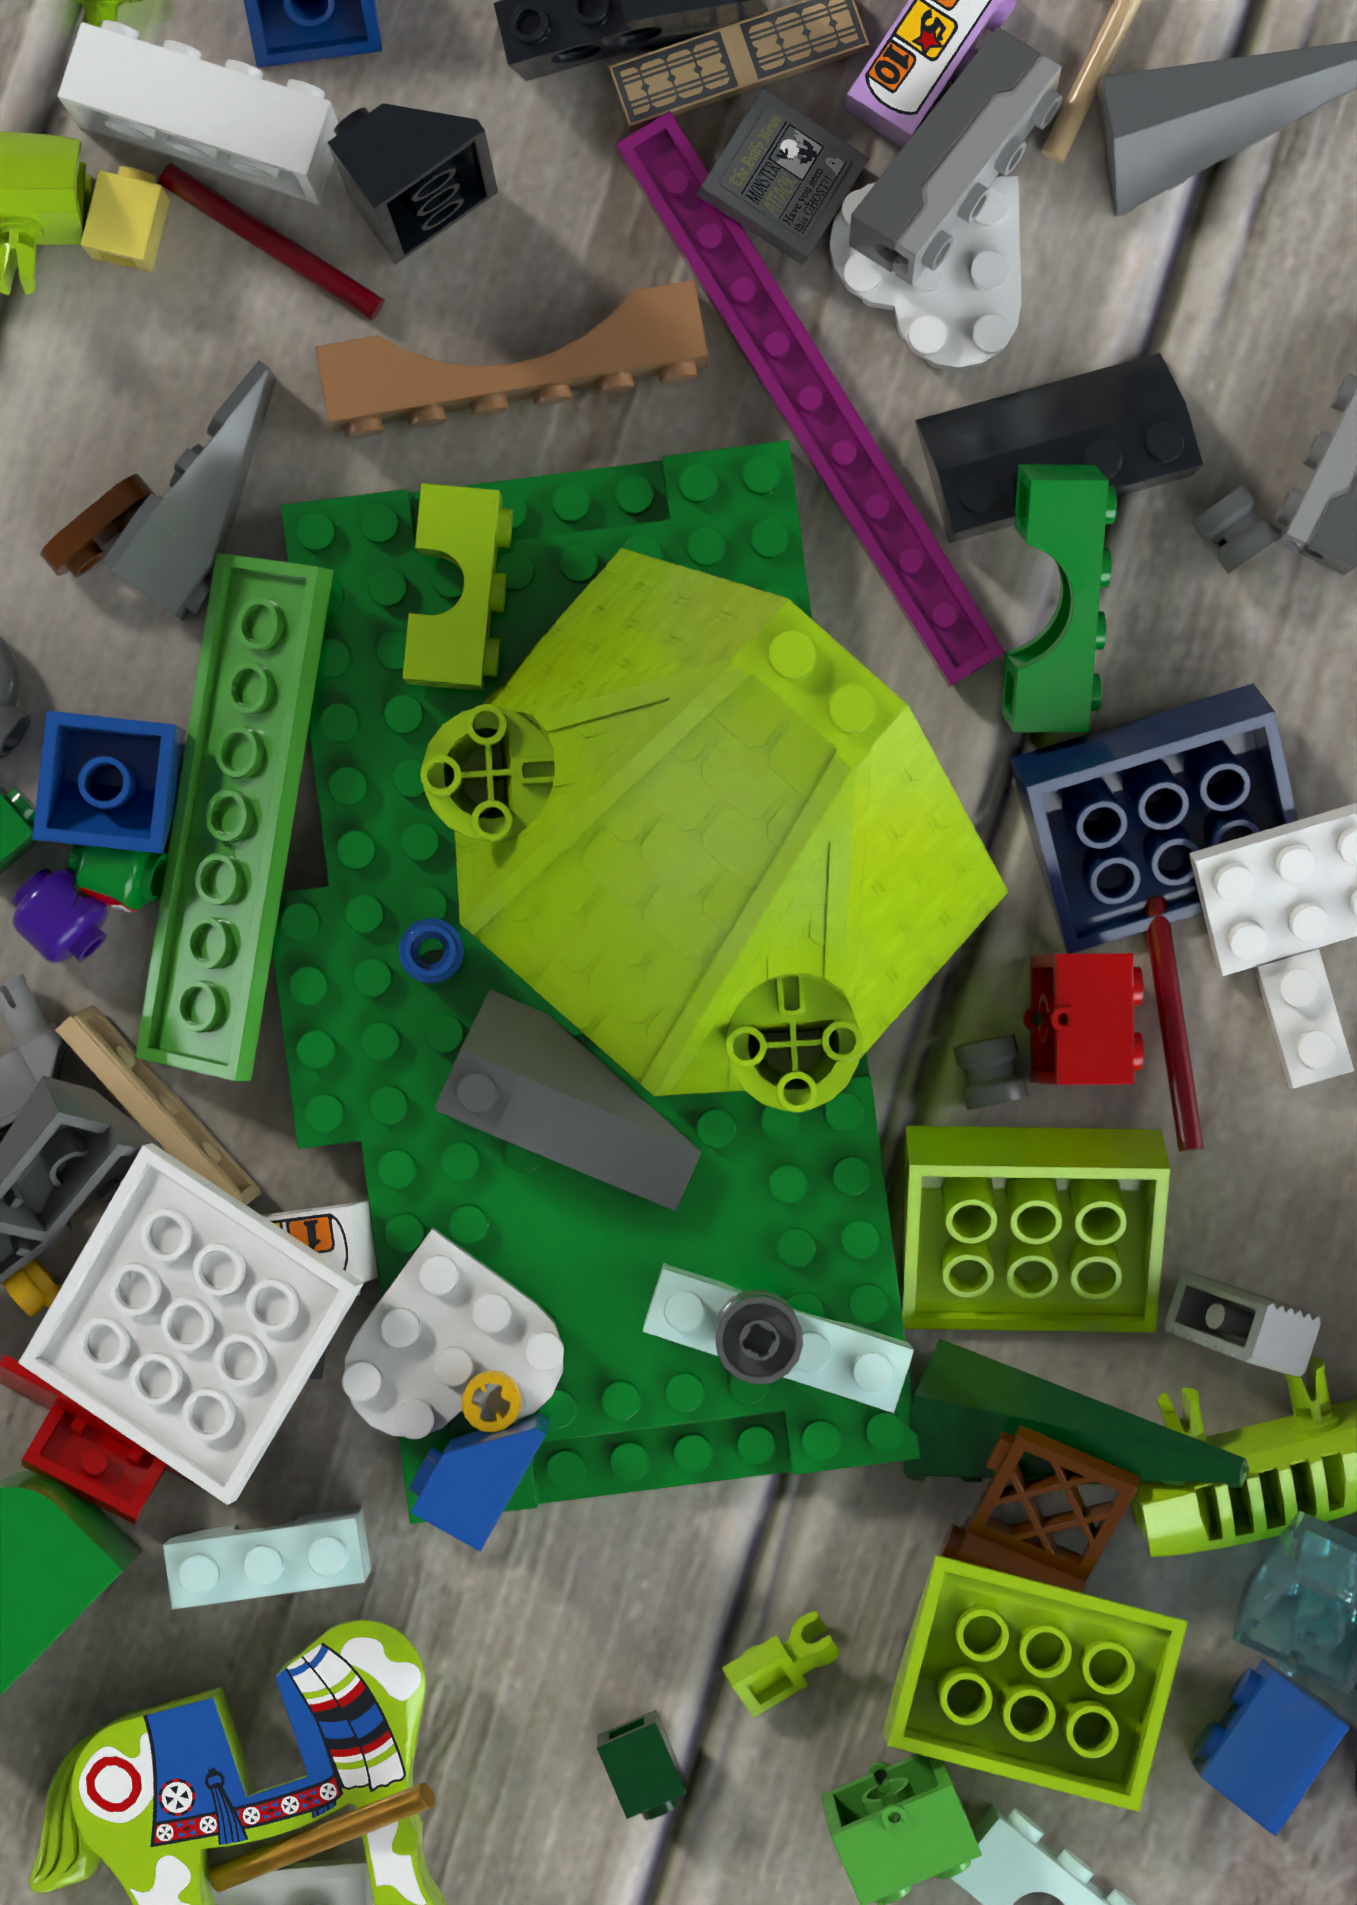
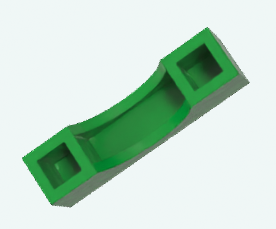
[1001,464,1117,732]

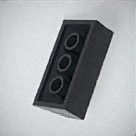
[327,103,498,265]
[915,353,1203,543]

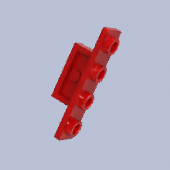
[0,1355,206,1525]

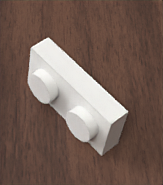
[1254,949,1354,1089]

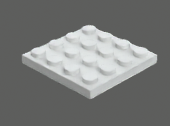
[18,1143,364,1505]

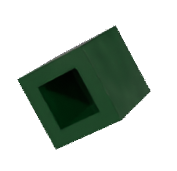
[596,1710,686,1820]

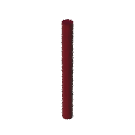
[158,163,385,321]
[1144,897,1204,1152]

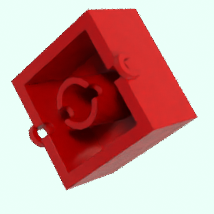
[1023,953,1144,1085]

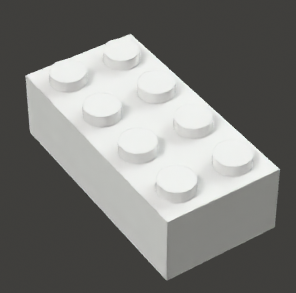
[57,20,339,205]

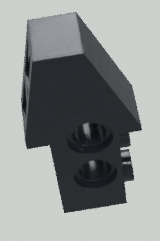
[493,0,768,81]

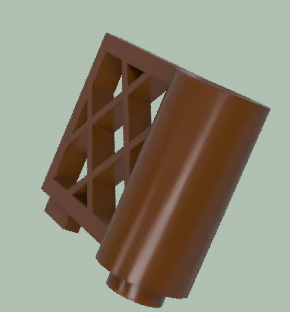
[938,1425,1140,1592]

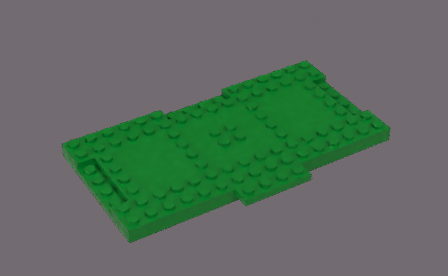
[272,440,920,1524]

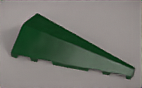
[903,1339,1250,1488]

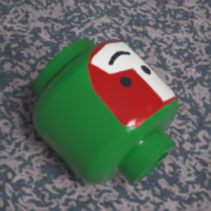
[69,844,168,912]

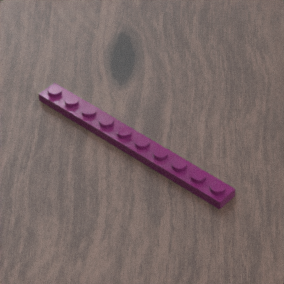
[616,111,1005,688]

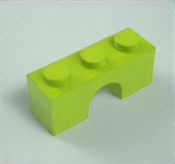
[403,483,513,691]

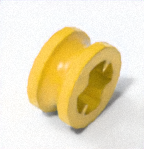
[461,1370,522,1433]

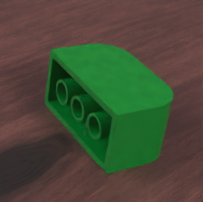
[0,1470,143,1696]

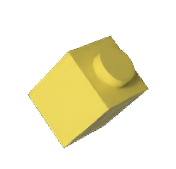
[81,166,170,273]

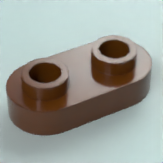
[40,474,155,577]

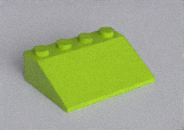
[901,1126,1170,1333]
[882,1554,1188,1812]

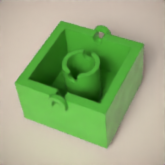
[820,1754,982,1905]

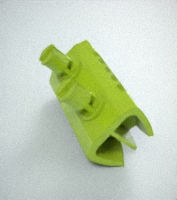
[0,131,92,295]
[1130,1356,1357,1557]

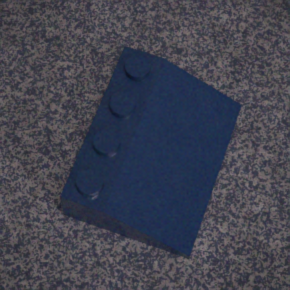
[1009,683,1298,954]

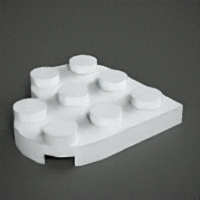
[828,176,1022,372]
[342,1228,564,1439]

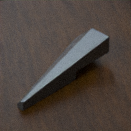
[1096,41,1357,217]
[0,1076,164,1284]

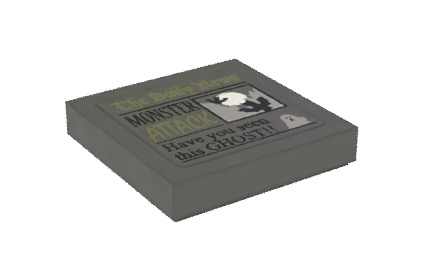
[696,88,869,265]

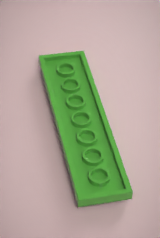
[135,552,334,1082]

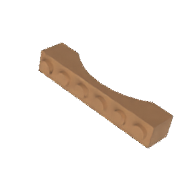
[315,280,708,439]

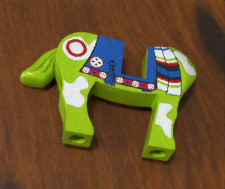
[28,1619,447,1905]

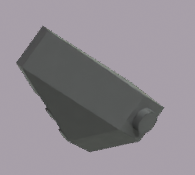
[101,360,276,621]
[434,989,701,1211]

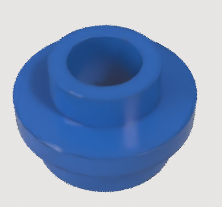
[399,918,464,983]

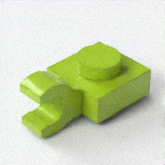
[722,1611,841,1718]

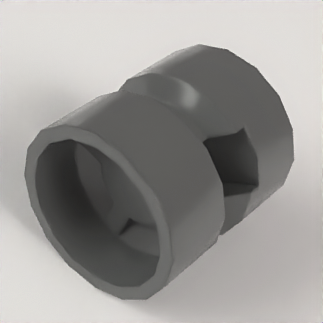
[714,1289,803,1384]

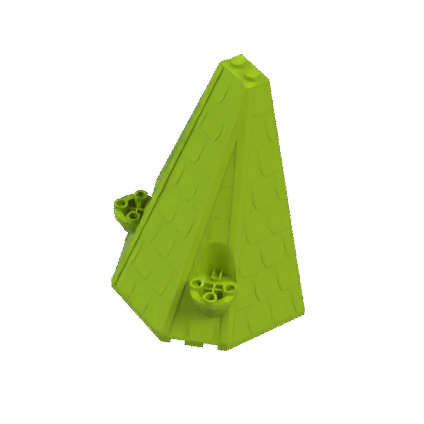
[420,548,1009,1112]

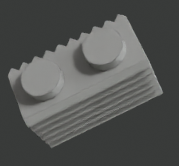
[1164,1271,1321,1377]

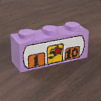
[844,0,1018,148]

